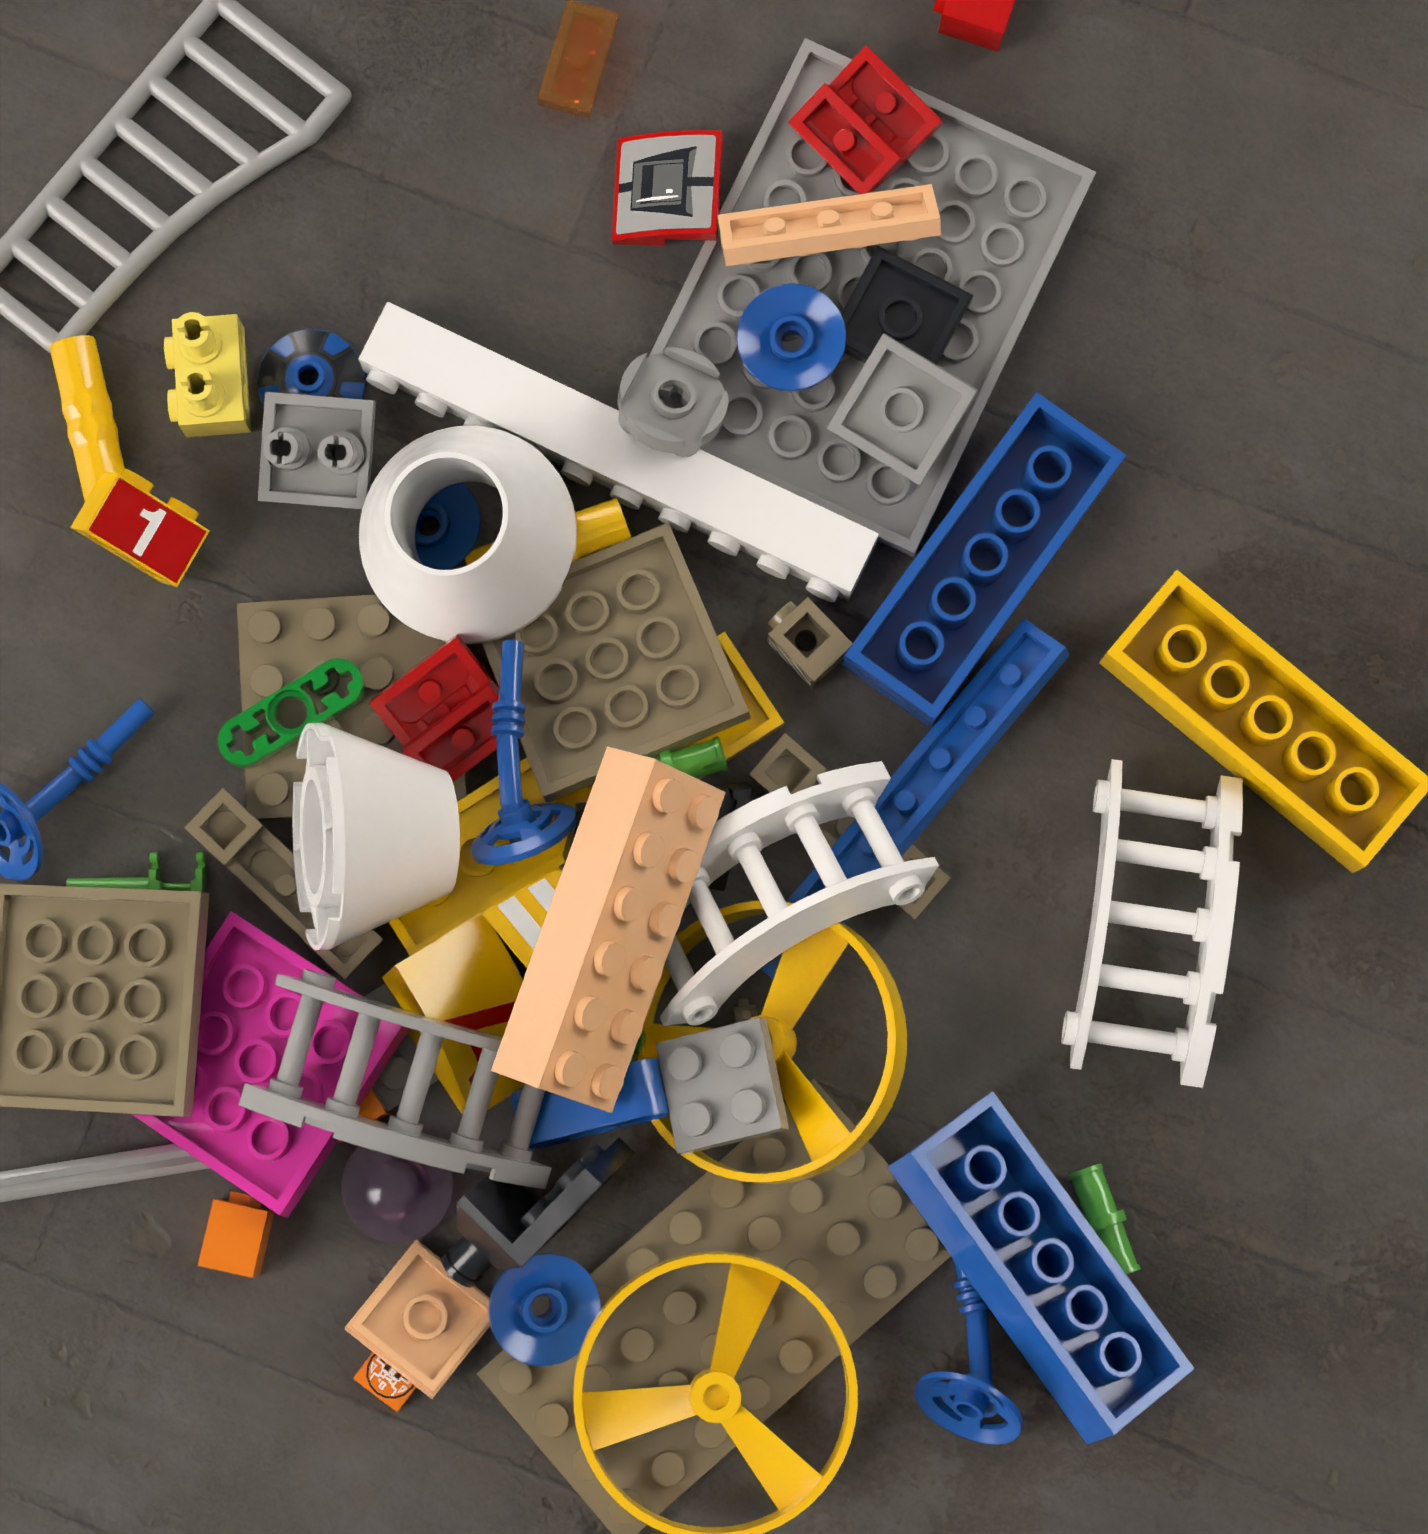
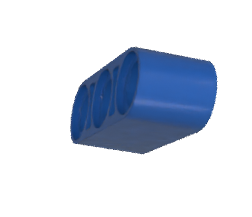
[510,1058,669,1149]

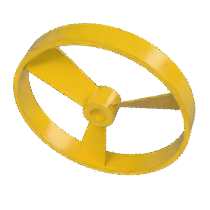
[633,901,907,1184]
[573,1251,858,1534]

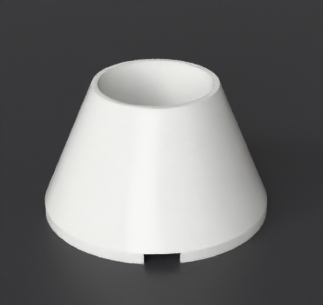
[359,426,577,644]
[292,723,460,950]

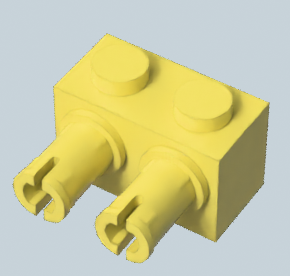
[164,312,251,438]

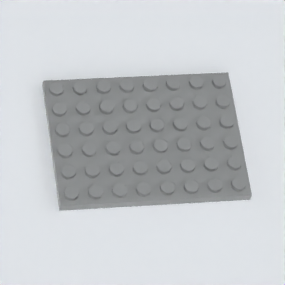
[649,38,1096,557]

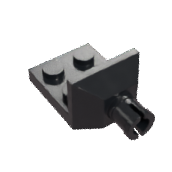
[441,1137,635,1288]

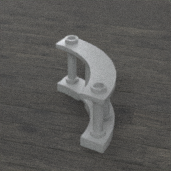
[239,969,551,1189]

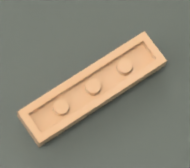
[717,184,941,266]

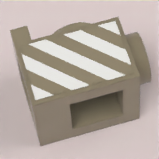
[767,597,853,689]

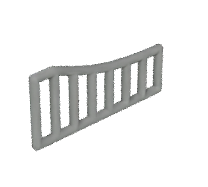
[0,0,352,354]

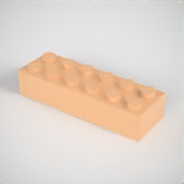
[491,746,726,1113]

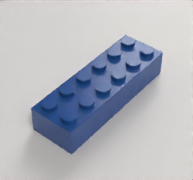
[842,392,1126,729]
[888,1091,1194,1445]

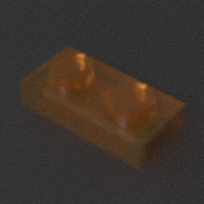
[538,0,619,119]

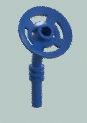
[471,640,578,865]
[0,698,155,881]
[914,1259,1023,1445]

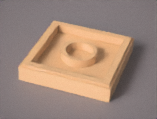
[345,1239,490,1399]

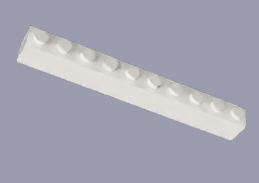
[358,302,879,602]

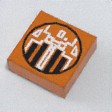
[353,1352,417,1412]

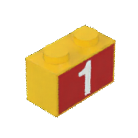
[70,469,210,587]

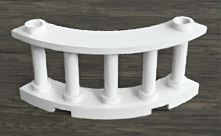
[1061,759,1243,1088]
[660,761,939,1026]

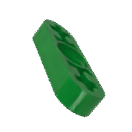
[218,658,365,769]

